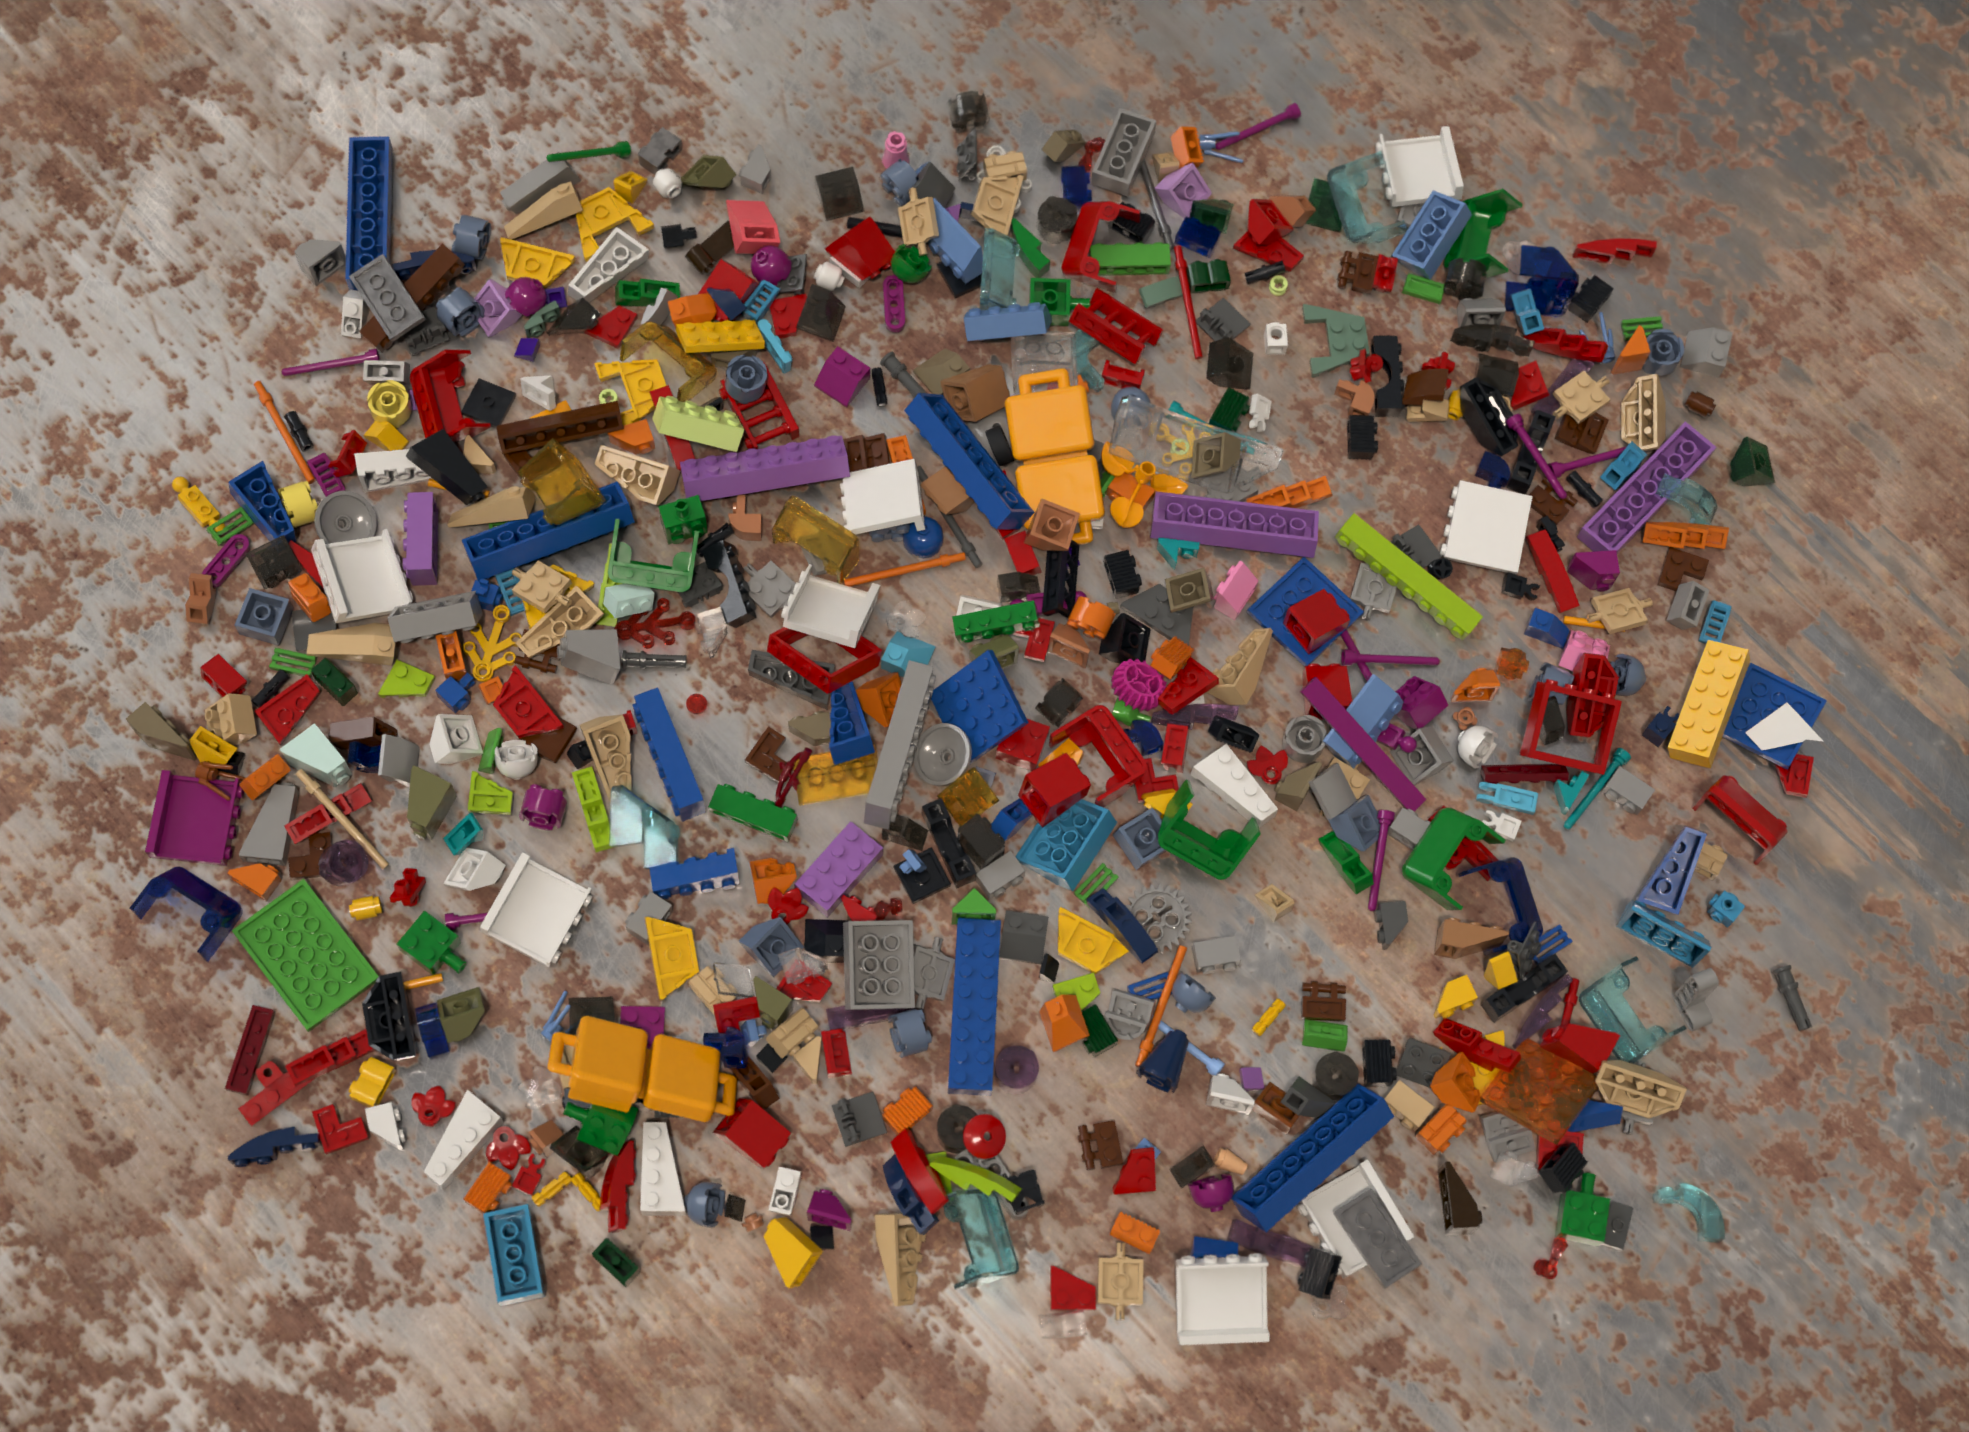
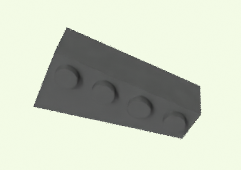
[748,650,835,710]

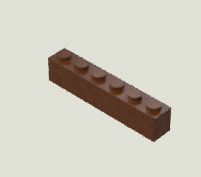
[359,243,465,353]
[496,401,624,454]

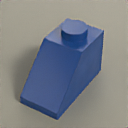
[1524,608,1570,649]
[988,798,1033,842]

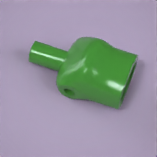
[1112,698,1151,726]

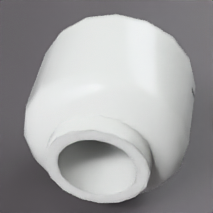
[653,168,682,198]
[814,262,845,291]

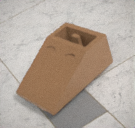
[1434,918,1509,959]

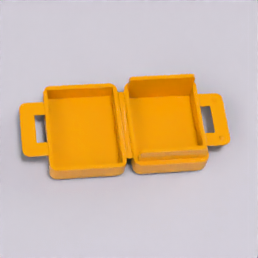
[1005,368,1105,545]
[547,1016,737,1122]

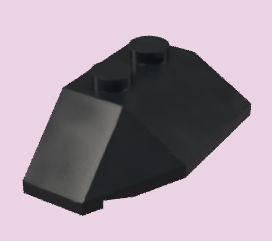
[1460,377,1518,456]
[362,971,416,1061]

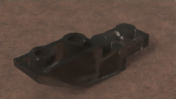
[1450,324,1535,357]

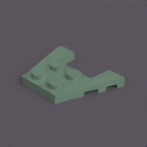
[1302,304,1370,378]

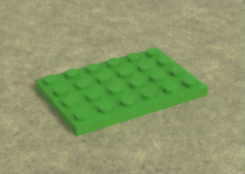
[232,879,379,1032]

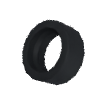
[985,425,1015,466]

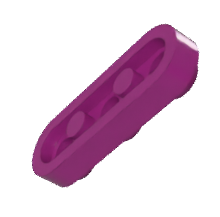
[883,275,905,333]
[202,534,251,588]

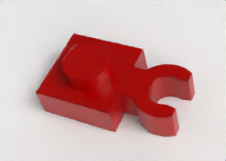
[512,1153,546,1196]

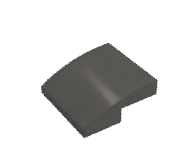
[907,161,955,208]
[292,606,337,652]

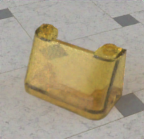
[518,438,606,525]

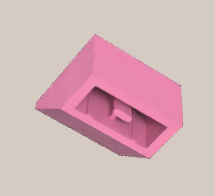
[1214,561,1258,620]
[1559,630,1610,671]

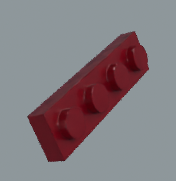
[1481,764,1569,784]
[225,1005,275,1096]

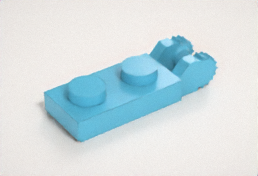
[757,319,792,373]
[1476,782,1539,815]

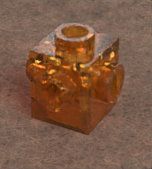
[1496,647,1529,680]

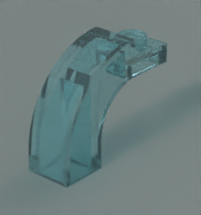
[1069,329,1105,393]
[1656,473,1718,525]
[1653,1183,1725,1243]

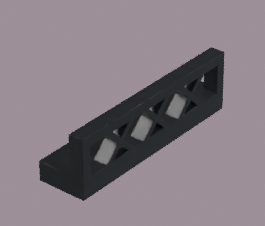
[1042,540,1080,618]

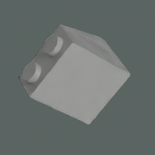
[557,629,620,684]

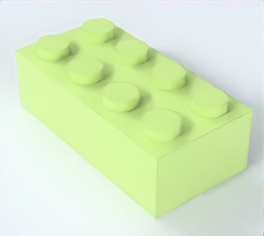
[652,396,744,452]

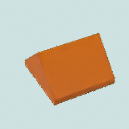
[1611,325,1650,375]

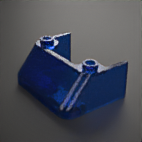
[1505,245,1579,317]
[1458,857,1543,955]
[130,866,243,962]

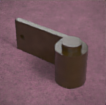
[685,221,734,275]

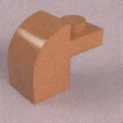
[1334,379,1375,416]
[728,495,762,541]
[185,573,216,624]

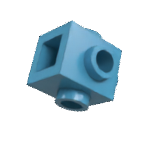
[1707,890,1745,928]

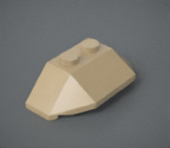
[1621,374,1666,451]
[1595,1060,1687,1118]

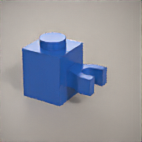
[471,579,503,612]
[435,673,475,714]

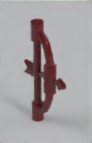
[775,747,812,808]

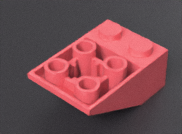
[726,200,780,254]

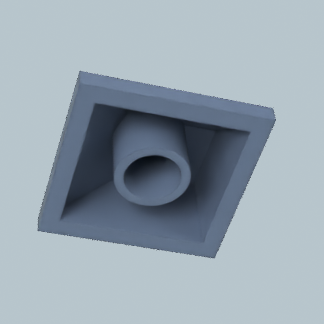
[1328,795,1380,851]
[739,917,804,977]

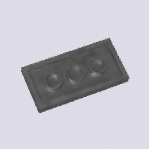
[349,254,426,342]
[1334,1189,1422,1289]

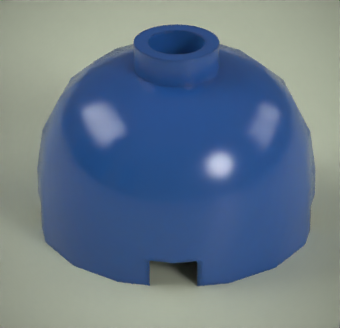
[903,516,944,559]

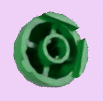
[891,244,932,284]

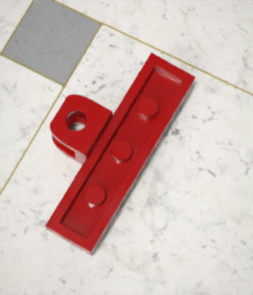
[1428,805,1504,881]
[238,1061,315,1126]

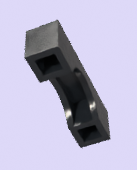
[1371,336,1405,417]
[1507,410,1556,495]
[702,540,757,628]
[922,798,977,889]
[1481,954,1568,1023]

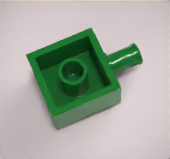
[1029,278,1090,326]
[658,495,708,545]
[396,910,467,975]
[563,1101,638,1156]
[1555,1173,1610,1247]

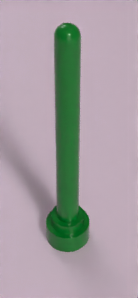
[546,141,631,162]

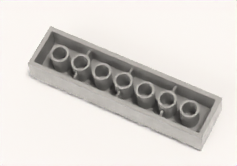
[864,660,936,830]

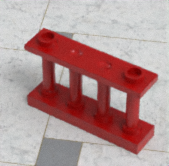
[1069,288,1163,364]
[719,362,799,449]

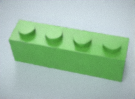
[1089,242,1171,276]

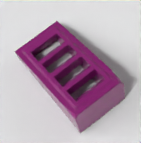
[307,453,346,497]

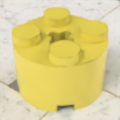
[367,380,412,429]
[278,481,318,528]

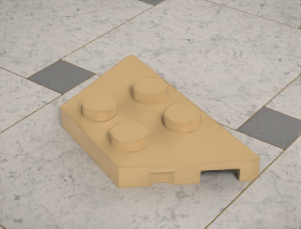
[971,175,1024,244]

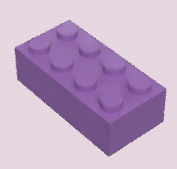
[403,492,439,586]
[794,821,883,918]

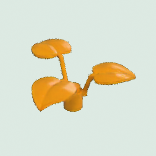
[1101,441,1188,528]

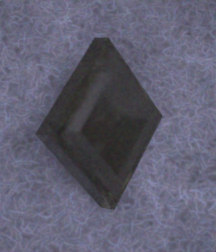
[724,1195,746,1222]

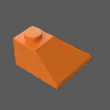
[1039,994,1090,1052]

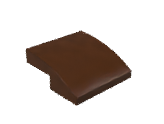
[1402,369,1448,406]
[1554,412,1609,454]
[843,433,890,472]
[518,716,577,764]

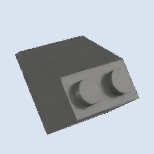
[999,910,1049,965]

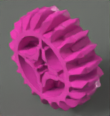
[1111,658,1167,712]

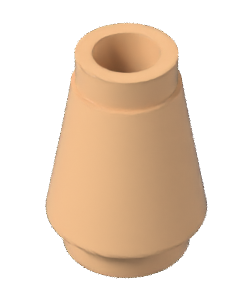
[1213,1148,1248,1175]

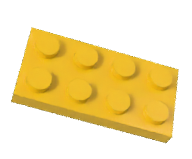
[676,319,765,353]

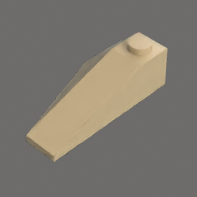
[504,181,583,240]
[595,445,680,506]
[447,486,536,528]
[515,585,604,658]
[307,623,395,666]
[1207,628,1273,705]
[579,715,632,807]
[875,1213,926,1306]

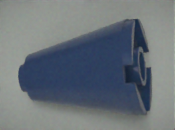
[1136,1029,1189,1093]

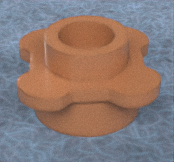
[1453,707,1478,730]
[741,1213,763,1232]

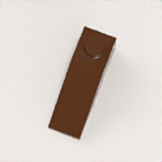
[722,1045,780,1110]

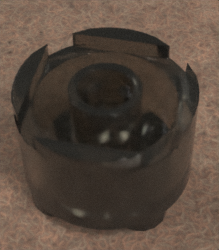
[947,91,990,133]
[1037,196,1077,244]
[1443,258,1487,301]
[1035,678,1083,728]
[1312,1051,1359,1100]
[937,1105,977,1154]

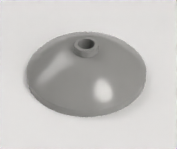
[967,407,1012,463]
[314,491,377,544]
[914,723,972,786]

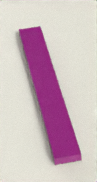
[1300,677,1427,812]

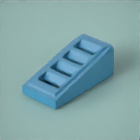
[741,280,780,324]
[495,568,525,616]
[1698,600,1732,644]

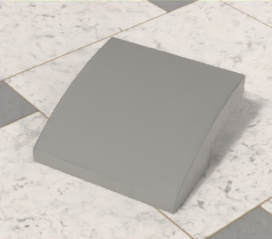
[378,734,419,787]
[1308,763,1357,820]
[1480,1104,1535,1162]

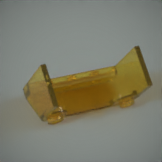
[620,322,717,402]
[772,495,859,584]

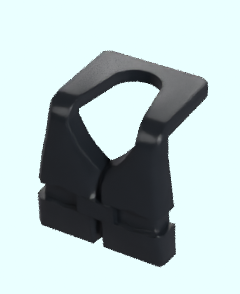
[1006,1169,1045,1215]

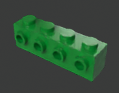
[952,600,1040,643]
[708,784,798,842]

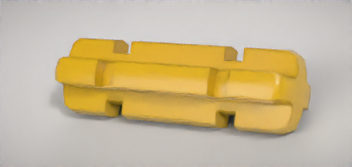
[1252,999,1286,1036]
[532,1172,571,1207]
[571,1173,601,1212]

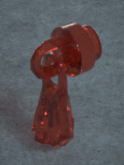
[1078,137,1106,172]
[874,898,903,919]
[1534,1237,1569,1279]

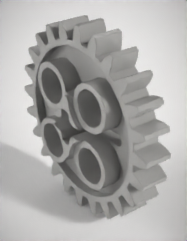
[1125,884,1192,954]

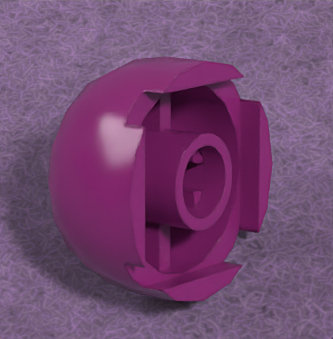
[750,245,792,286]
[505,277,547,317]
[1188,1174,1234,1212]

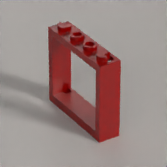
[767,627,882,694]
[1520,679,1622,775]

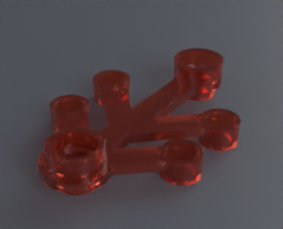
[614,598,696,649]

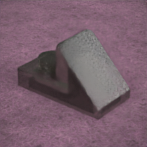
[1169,1146,1215,1188]

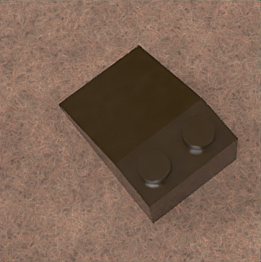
[1437,1161,1482,1236]

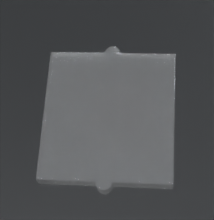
[713,962,754,998]

